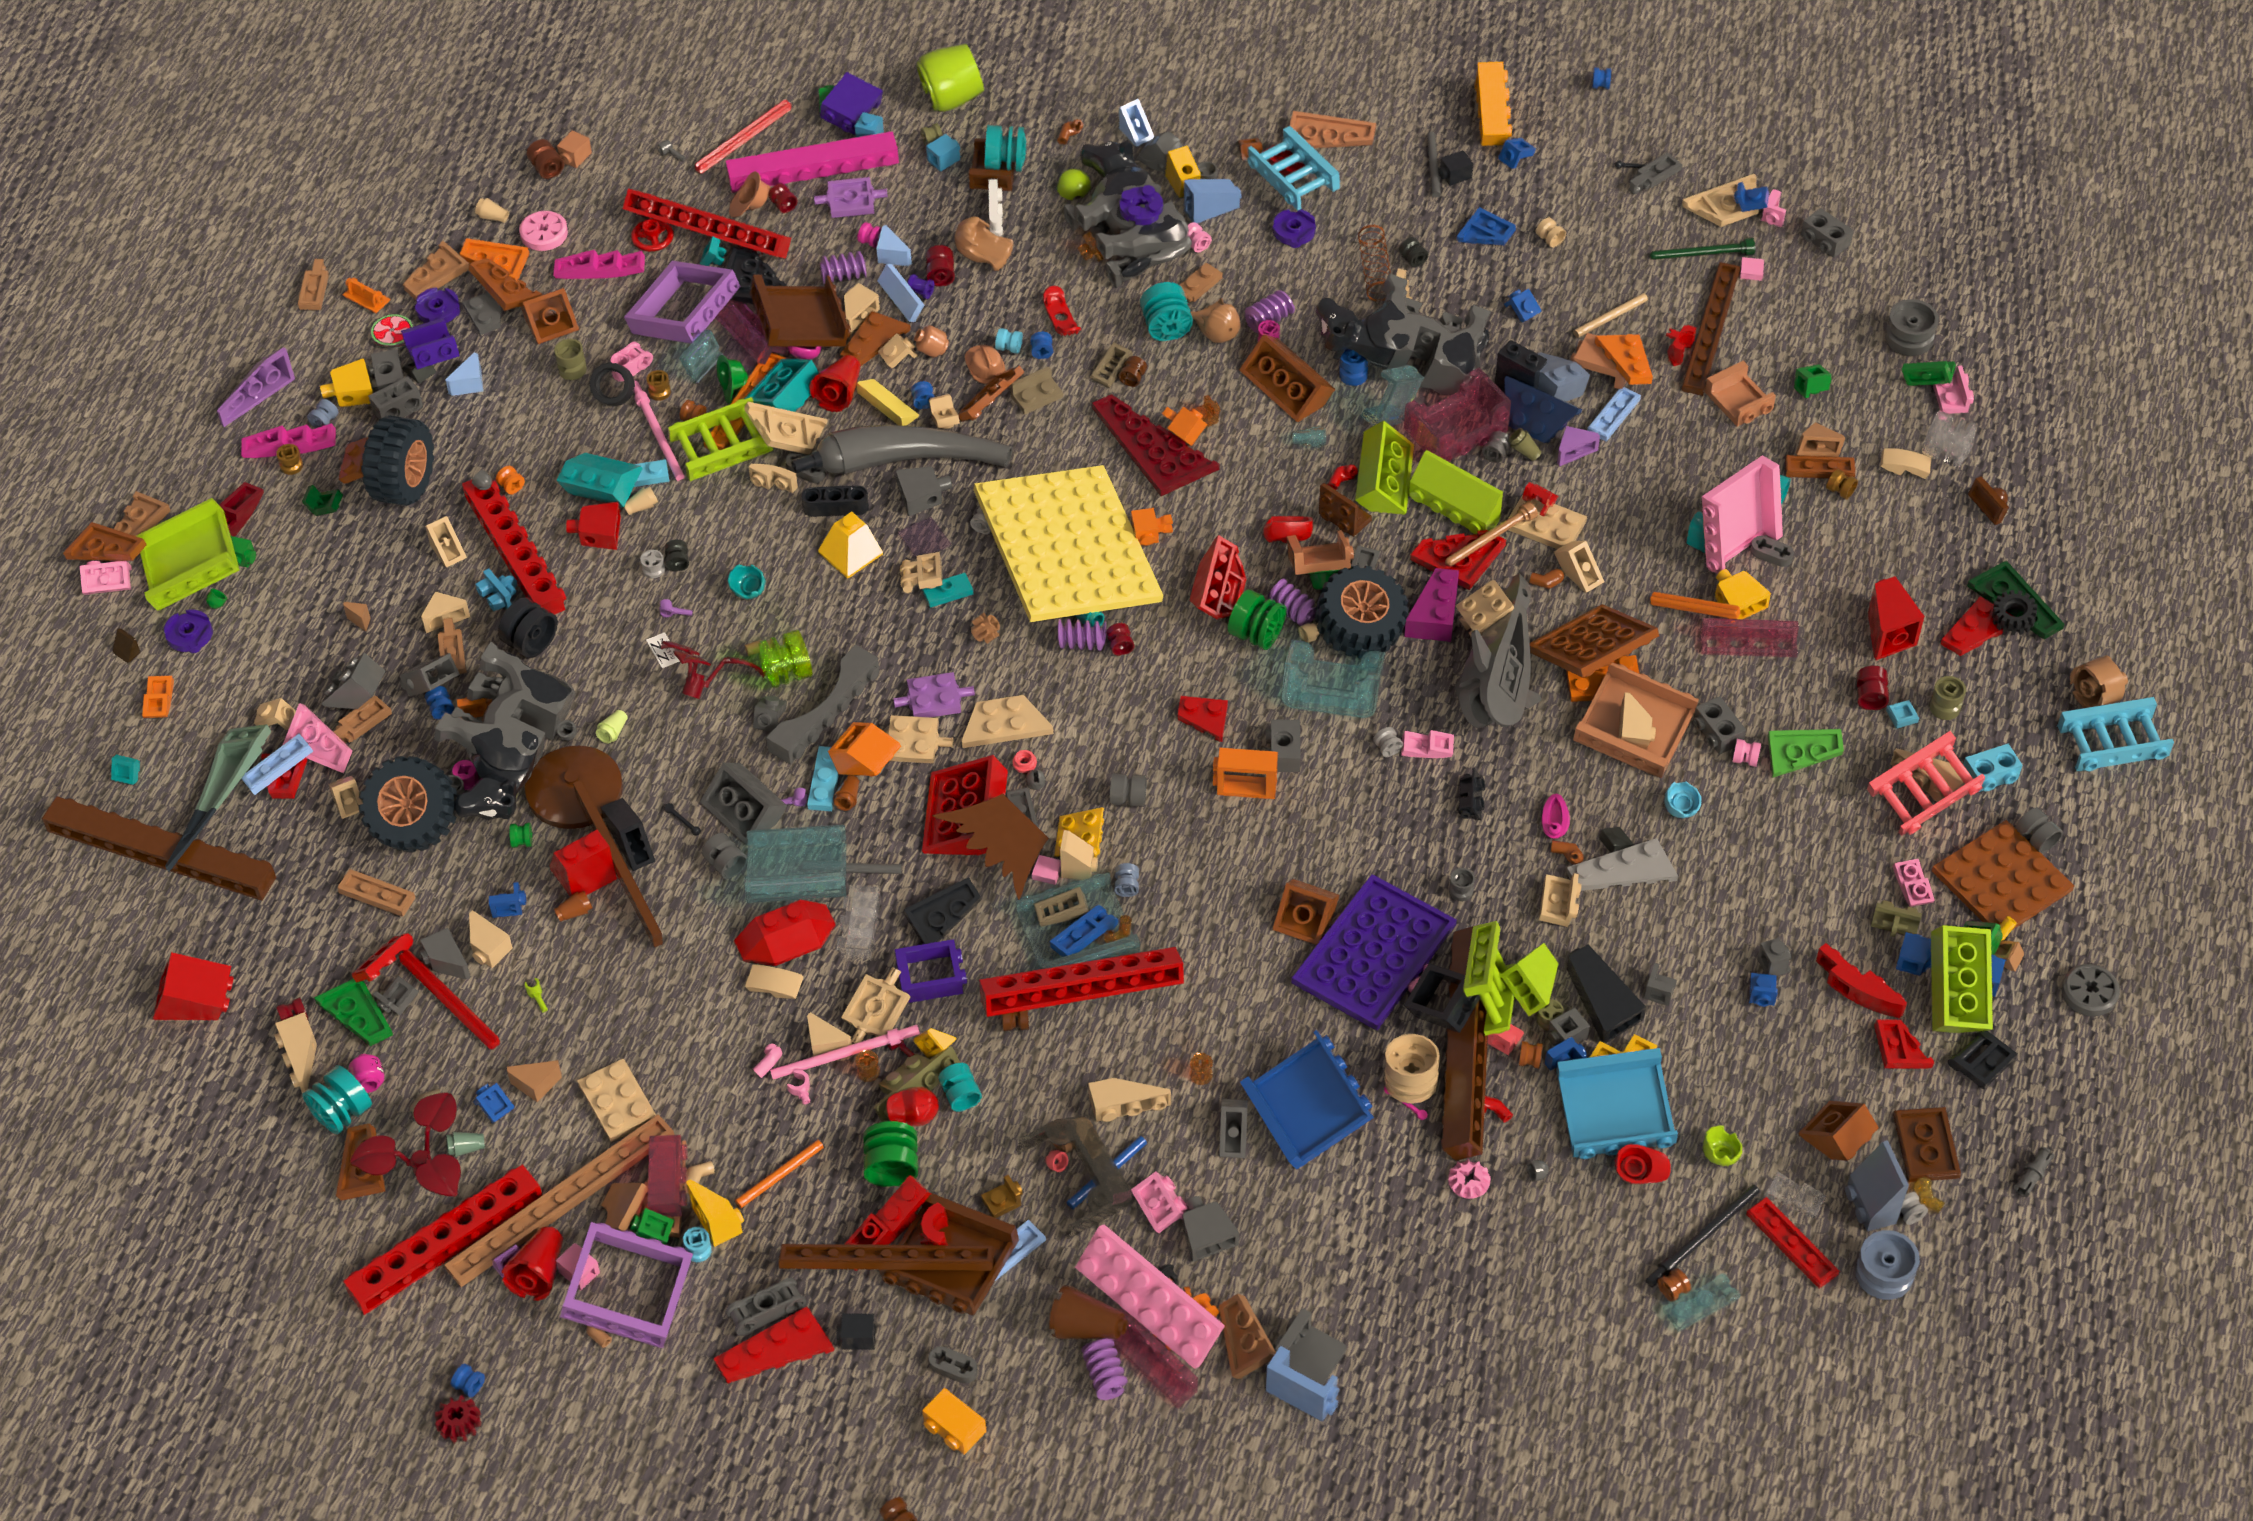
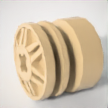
[1384,1034,1439,1104]

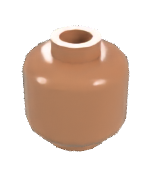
[914,325,949,358]

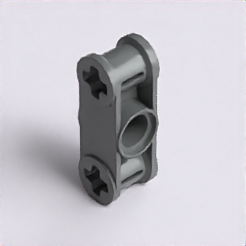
[725,1278,807,1336]

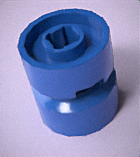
[1339,349,1368,386]

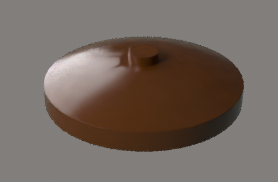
[525,745,623,829]

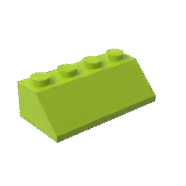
[1355,421,1414,515]
[1409,450,1503,534]
[1931,925,1993,1033]

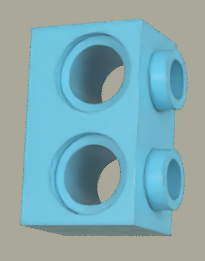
[1963,743,2023,792]

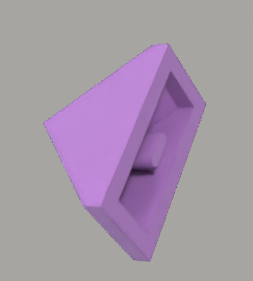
[1557,426,1600,466]

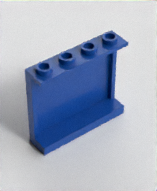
[1240,1030,1374,1170]

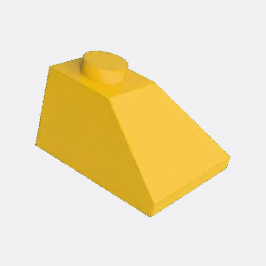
[818,511,883,579]
[686,1179,744,1247]

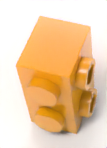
[922,1388,986,1455]

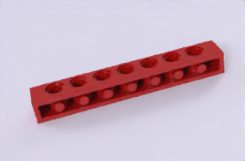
[623,188,792,259]
[462,479,566,614]
[979,947,1184,1017]
[343,1164,543,1315]

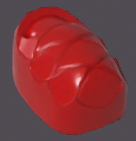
[1263,516,1313,543]

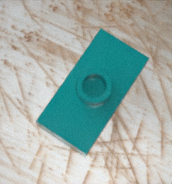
[922,573,974,608]

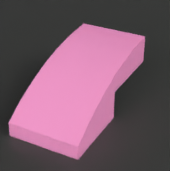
[1401,730,1454,758]

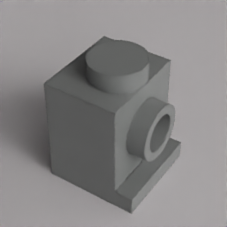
[1757,938,1791,976]
[1548,1008,1590,1046]

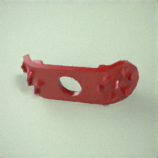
[1043,285,1081,336]

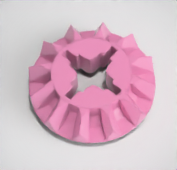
[1448,1159,1490,1199]

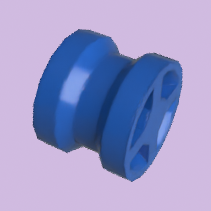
[1592,67,1611,89]
[1030,331,1053,359]
[911,381,935,409]
[451,1363,485,1398]

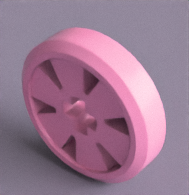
[519,211,568,251]

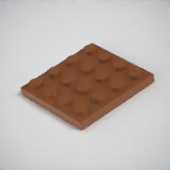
[1530,604,1659,677]
[1932,820,2074,930]

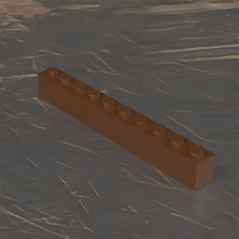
[42,796,276,901]
[1441,924,1488,1161]

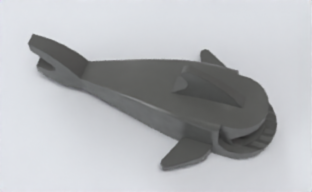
[1455,573,1541,728]

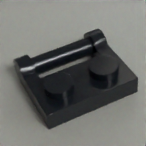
[1948,1031,2018,1090]

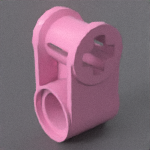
[610,342,653,382]

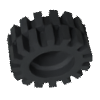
[1992,590,2037,635]

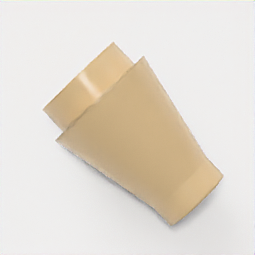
[475,198,509,223]
[624,486,658,515]

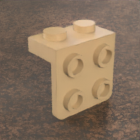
[1456,580,1514,636]

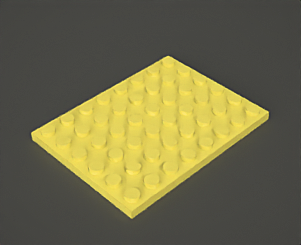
[974,465,1163,622]

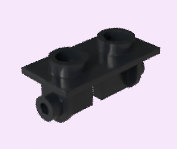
[1459,768,1485,820]

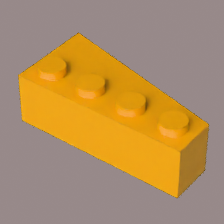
[1475,62,1512,146]

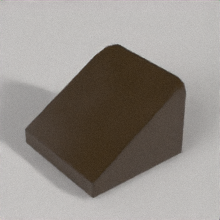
[113,628,141,663]

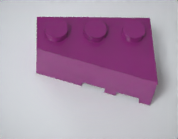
[1404,568,1459,642]

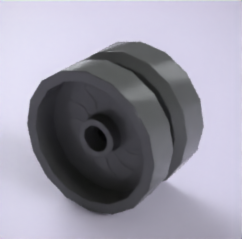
[1885,299,1939,356]

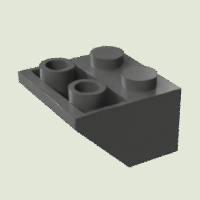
[321,653,385,709]

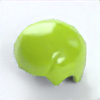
[1057,169,1091,200]
[1703,1125,1742,1166]

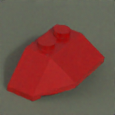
[1189,535,1246,619]
[734,900,836,966]

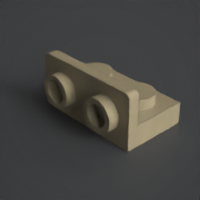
[1011,367,1063,415]

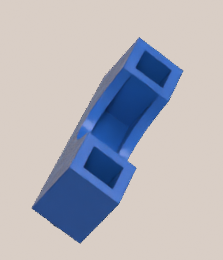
[1896,932,2005,997]

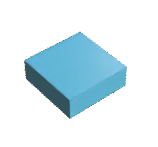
[1886,700,1919,729]

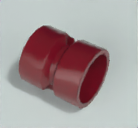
[926,245,955,286]
[1856,665,1889,710]

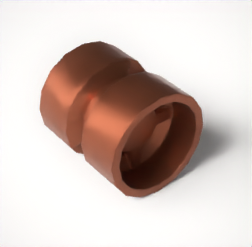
[526,139,564,179]

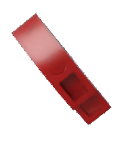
[1816,943,1907,1018]
[844,1175,931,1271]

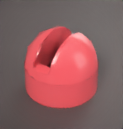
[1045,1150,1069,1172]

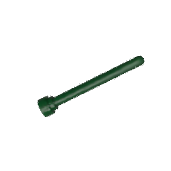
[1650,237,1755,260]

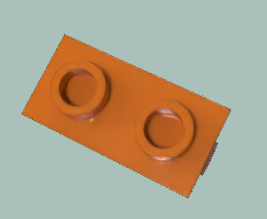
[343,277,390,313]

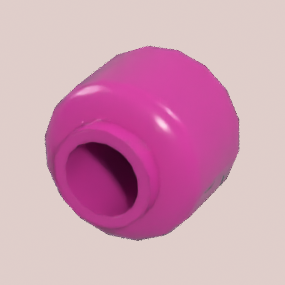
[348,1054,384,1093]

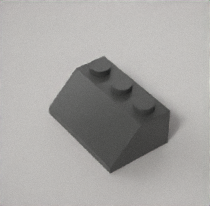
[700,762,787,845]

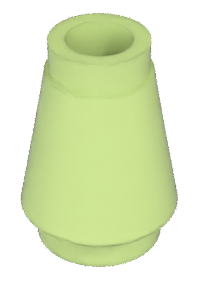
[596,710,628,743]

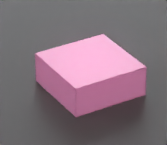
[1740,257,1764,281]
[1032,855,1061,885]

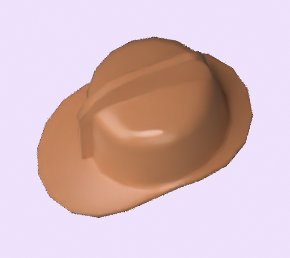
[729,171,771,218]
[965,345,1006,384]

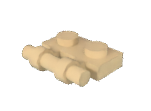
[900,552,943,593]

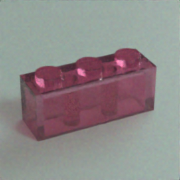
[648,1135,688,1217]

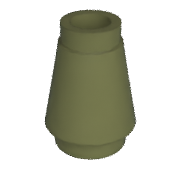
[1508,428,1541,461]

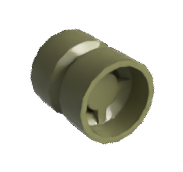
[554,338,587,380]
[1930,676,1966,720]

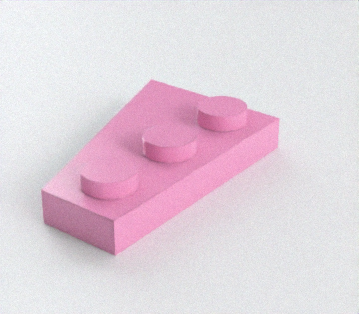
[282,703,353,773]

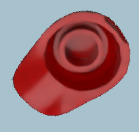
[886,1087,939,1127]
[1615,1144,1671,1185]

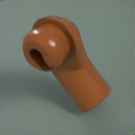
[1057,119,1083,145]
[1529,569,1564,589]
[1551,840,1583,865]

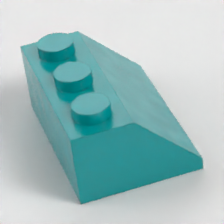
[745,359,819,412]
[556,453,643,507]

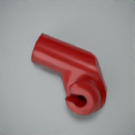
[1327,464,1358,490]
[1484,1095,1513,1123]

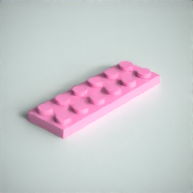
[1075,1224,1225,1369]

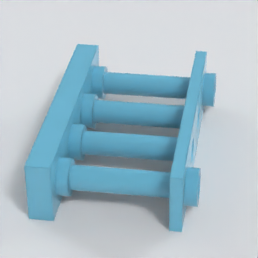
[1247,126,1340,210]
[2057,697,2174,771]

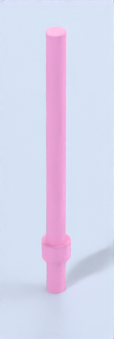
[634,381,685,481]
[770,1025,920,1080]

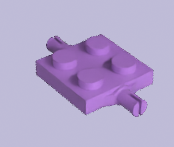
[814,177,888,218]
[893,672,975,717]

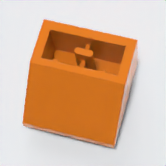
[828,722,901,777]

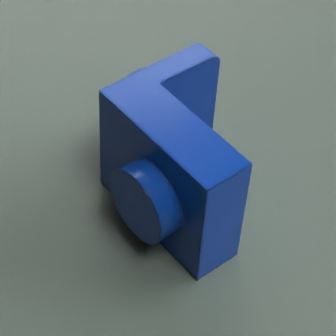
[1504,289,1542,323]

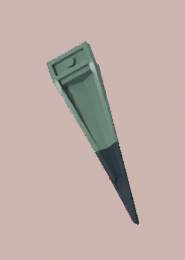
[165,724,271,872]

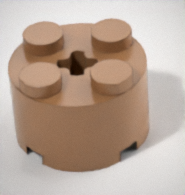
[2070,655,2128,708]

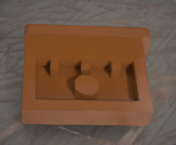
[338,437,368,484]

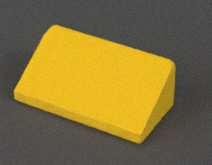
[913,1028,956,1058]

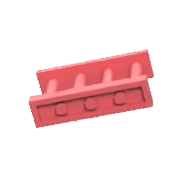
[1867,731,1985,836]

